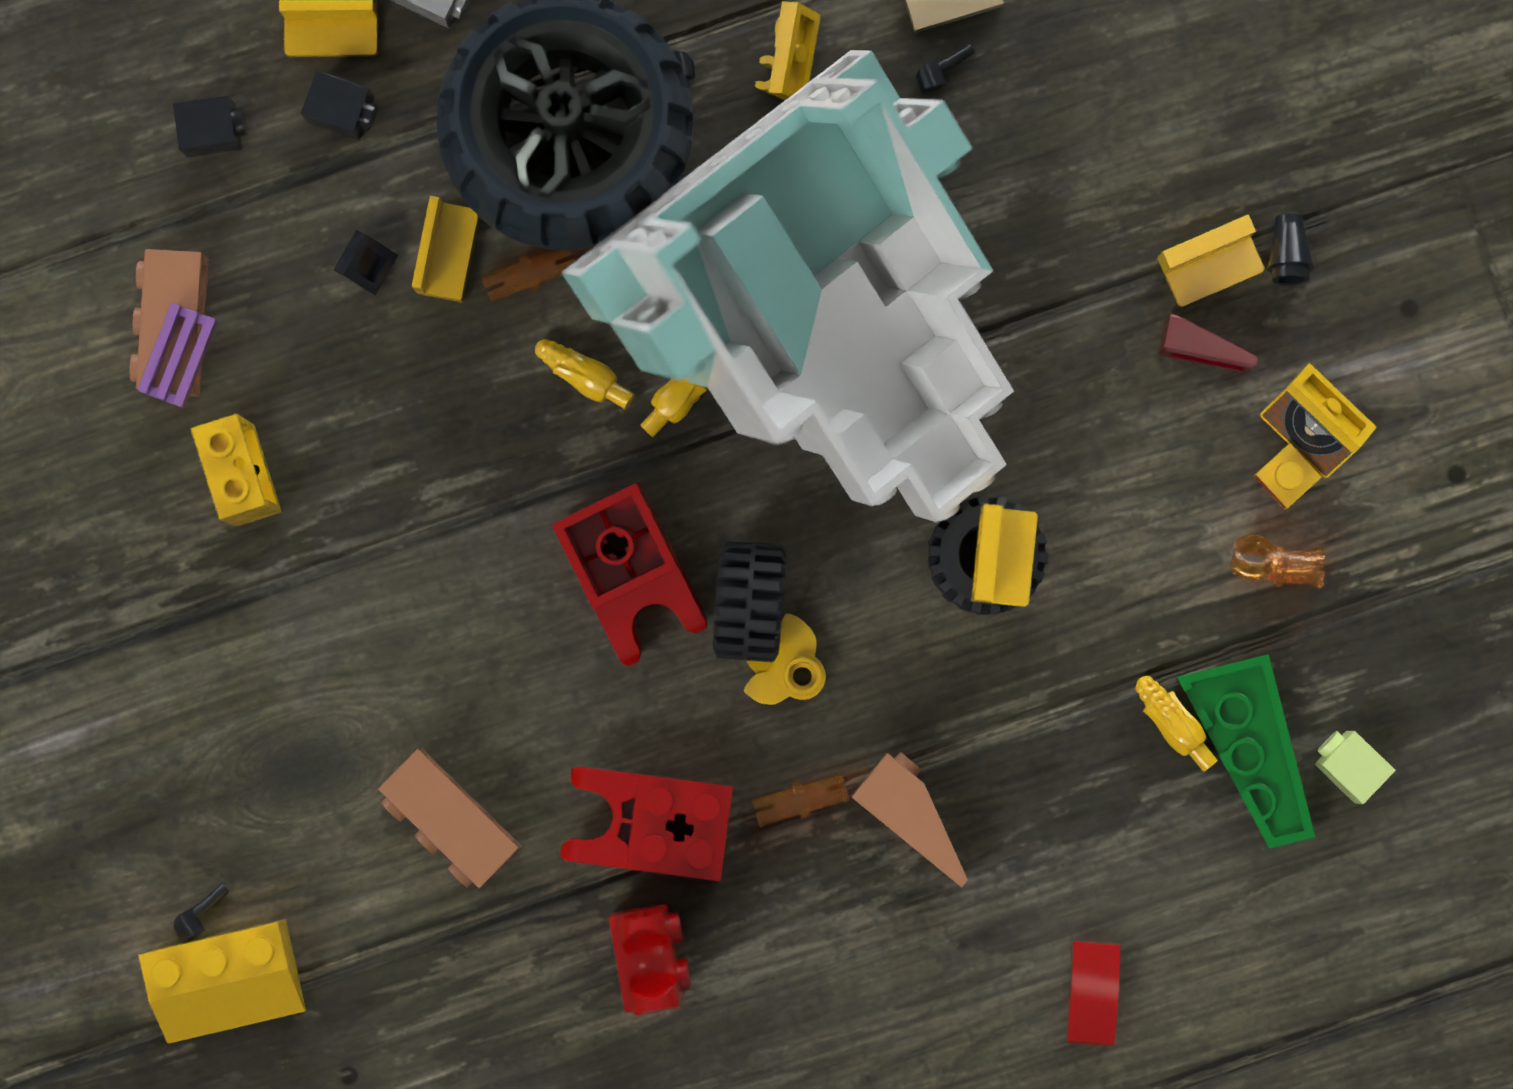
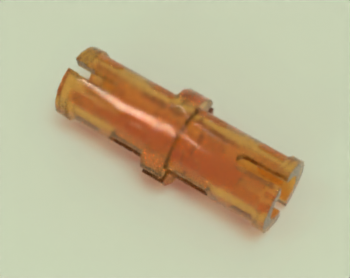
[481,250,575,304]
[752,773,850,828]

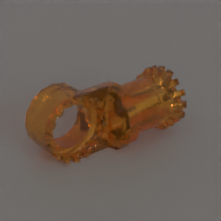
[1230,534,1325,588]

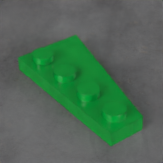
[1177,654,1316,849]

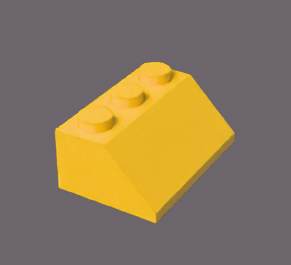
[138,919,306,1044]

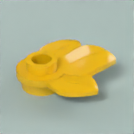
[744,613,826,705]

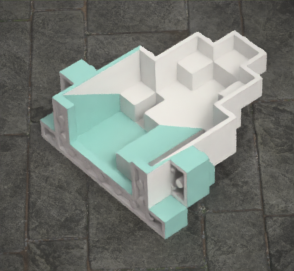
[561,50,1014,522]

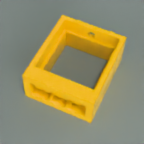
[191,414,282,526]

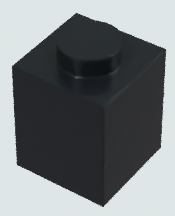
[301,70,378,140]
[173,96,247,157]

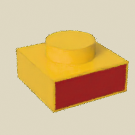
[1253,443,1322,510]

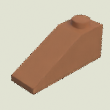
[851,752,968,887]

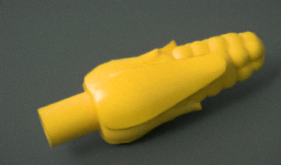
[535,339,635,410]
[640,378,707,437]
[1135,676,1218,772]

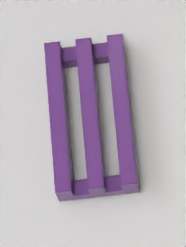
[137,302,218,408]

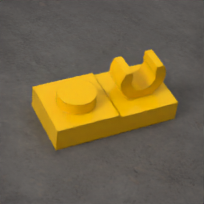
[755,1,821,101]

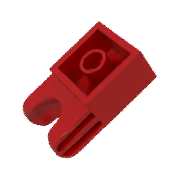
[552,481,708,667]
[560,766,733,881]
[609,903,691,1016]

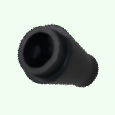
[1267,213,1314,286]

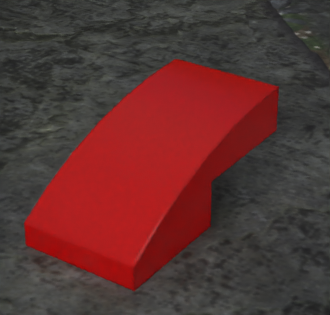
[1067,941,1121,1046]

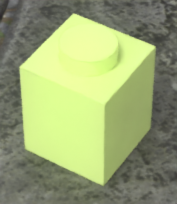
[1314,731,1396,804]

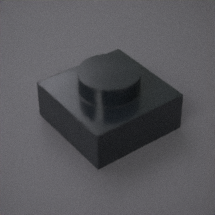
[333,230,398,295]

